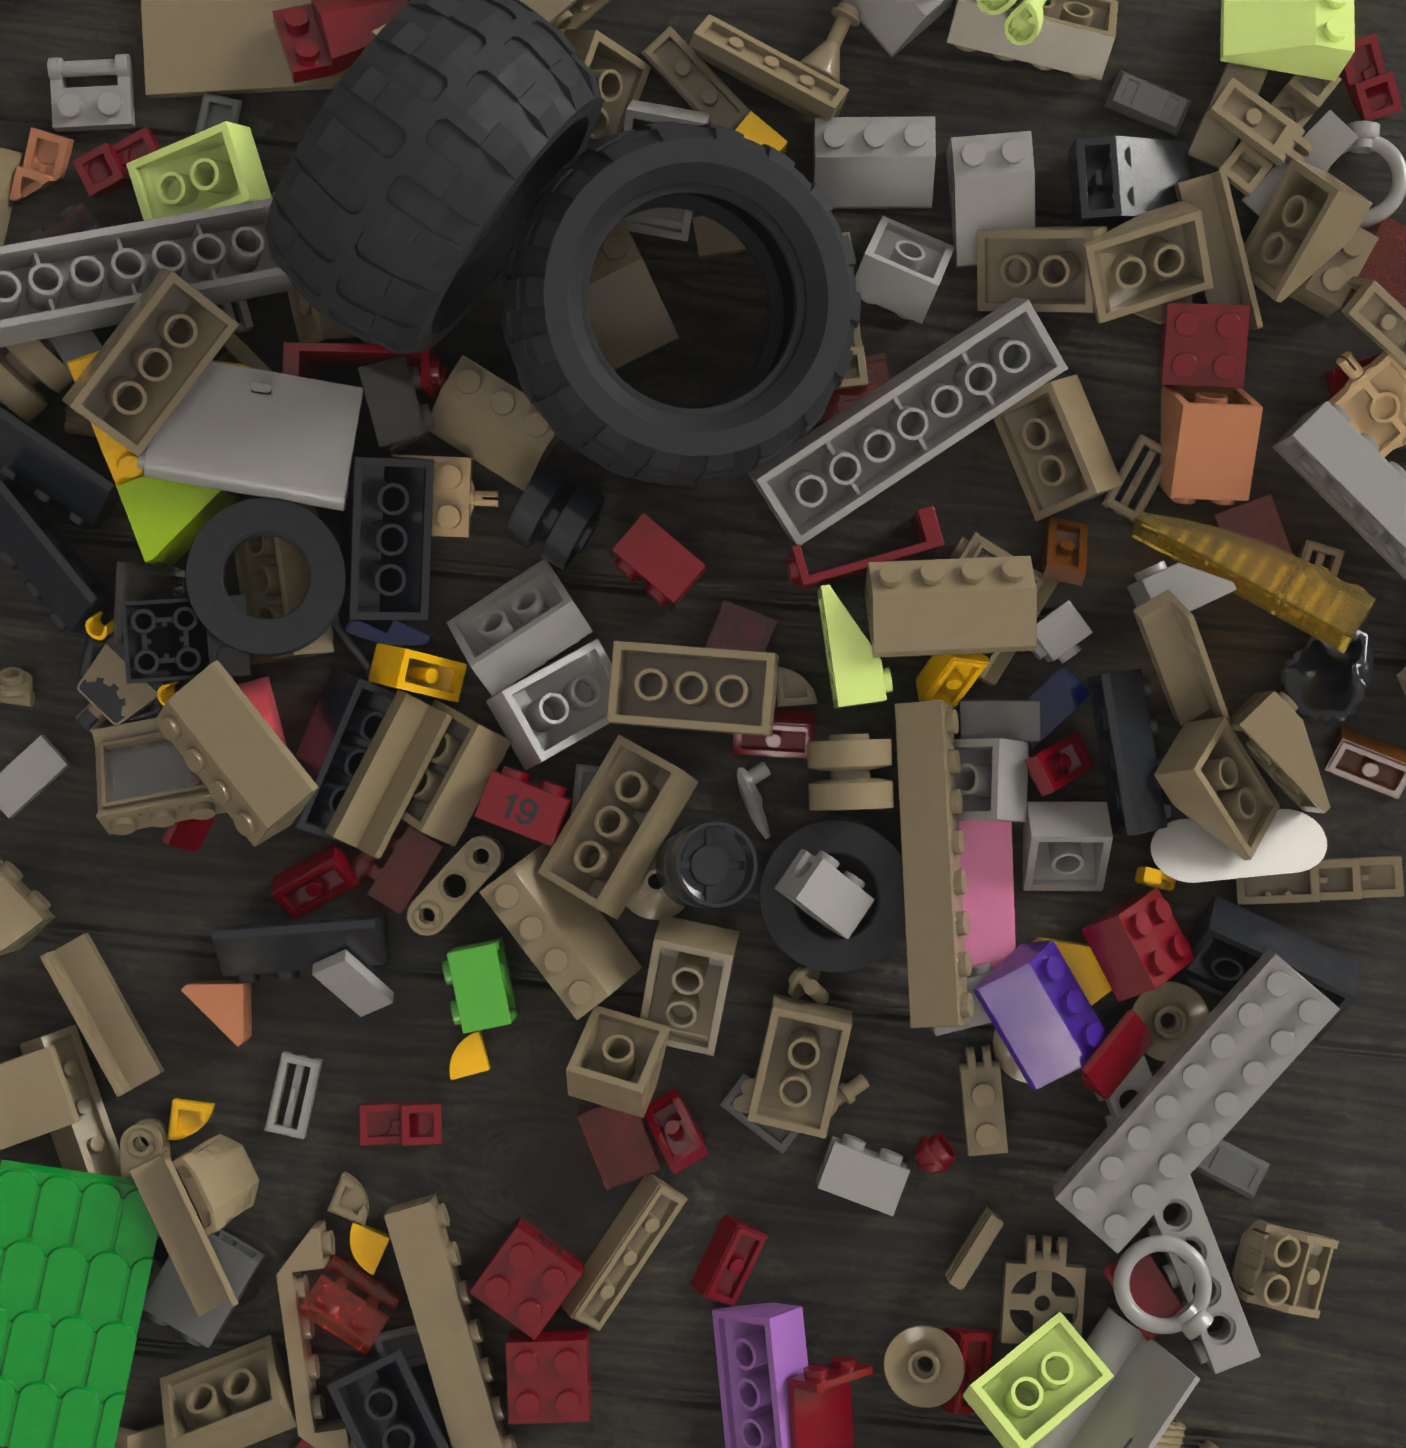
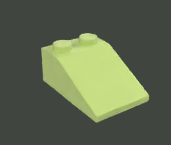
[1220,0,1355,81]
[126,121,272,221]
[817,585,893,709]
[963,1312,1114,1448]

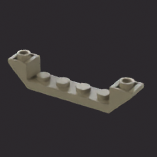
[276,1220,356,1448]

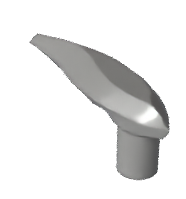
[737,762,771,839]

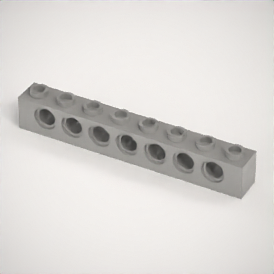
[1094,1055,1261,1374]

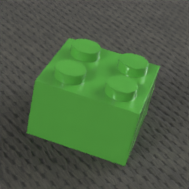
[442,937,518,1034]

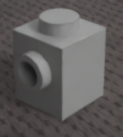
[1031,600,1093,663]

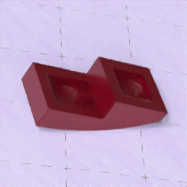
[1341,33,1403,121]
[72,126,161,198]
[358,1102,442,1146]

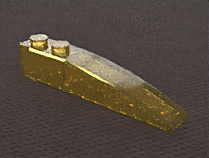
[1131,512,1376,653]

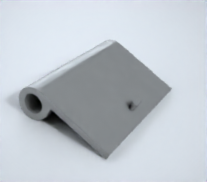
[137,361,364,511]
[1033,1306,1200,1448]

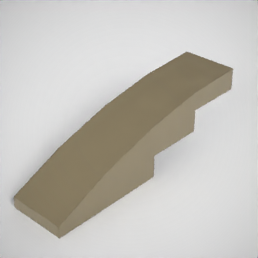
[1236,855,1404,905]

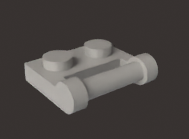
[47,54,136,132]

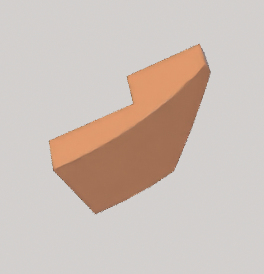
[9,127,74,201]

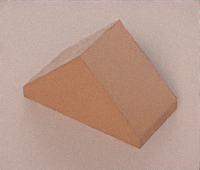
[181,980,252,1047]

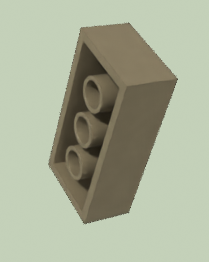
[607,641,779,737]

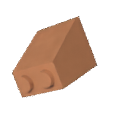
[1160,385,1263,505]

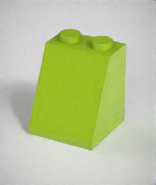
[116,476,239,569]

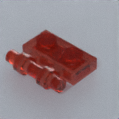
[349,826,444,915]
[298,1254,402,1354]

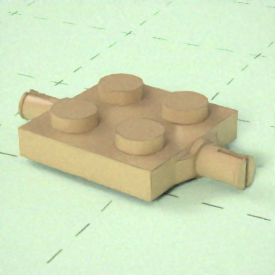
[1328,351,1406,458]
[391,454,499,538]

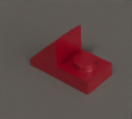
[1024,731,1095,797]
[645,1088,709,1175]

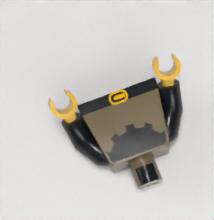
[75,611,179,733]

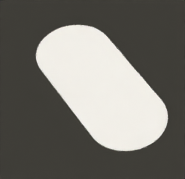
[1151,809,1327,883]

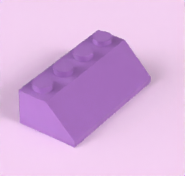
[712,1302,808,1448]

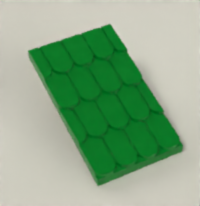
[0,1159,158,1448]

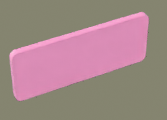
[958,821,1016,967]

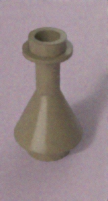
[799,2,861,84]

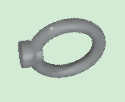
[1326,121,1406,227]
[1113,1235,1214,1340]

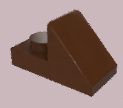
[1037,516,1088,586]

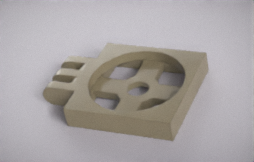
[999,1234,1086,1344]

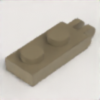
[1206,77,1313,166]
[959,1045,1008,1156]

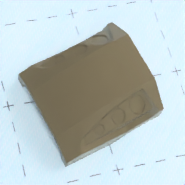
[172,1134,259,1236]
[1232,1220,1339,1319]

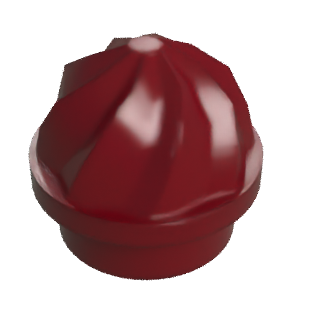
[915,1132,957,1174]

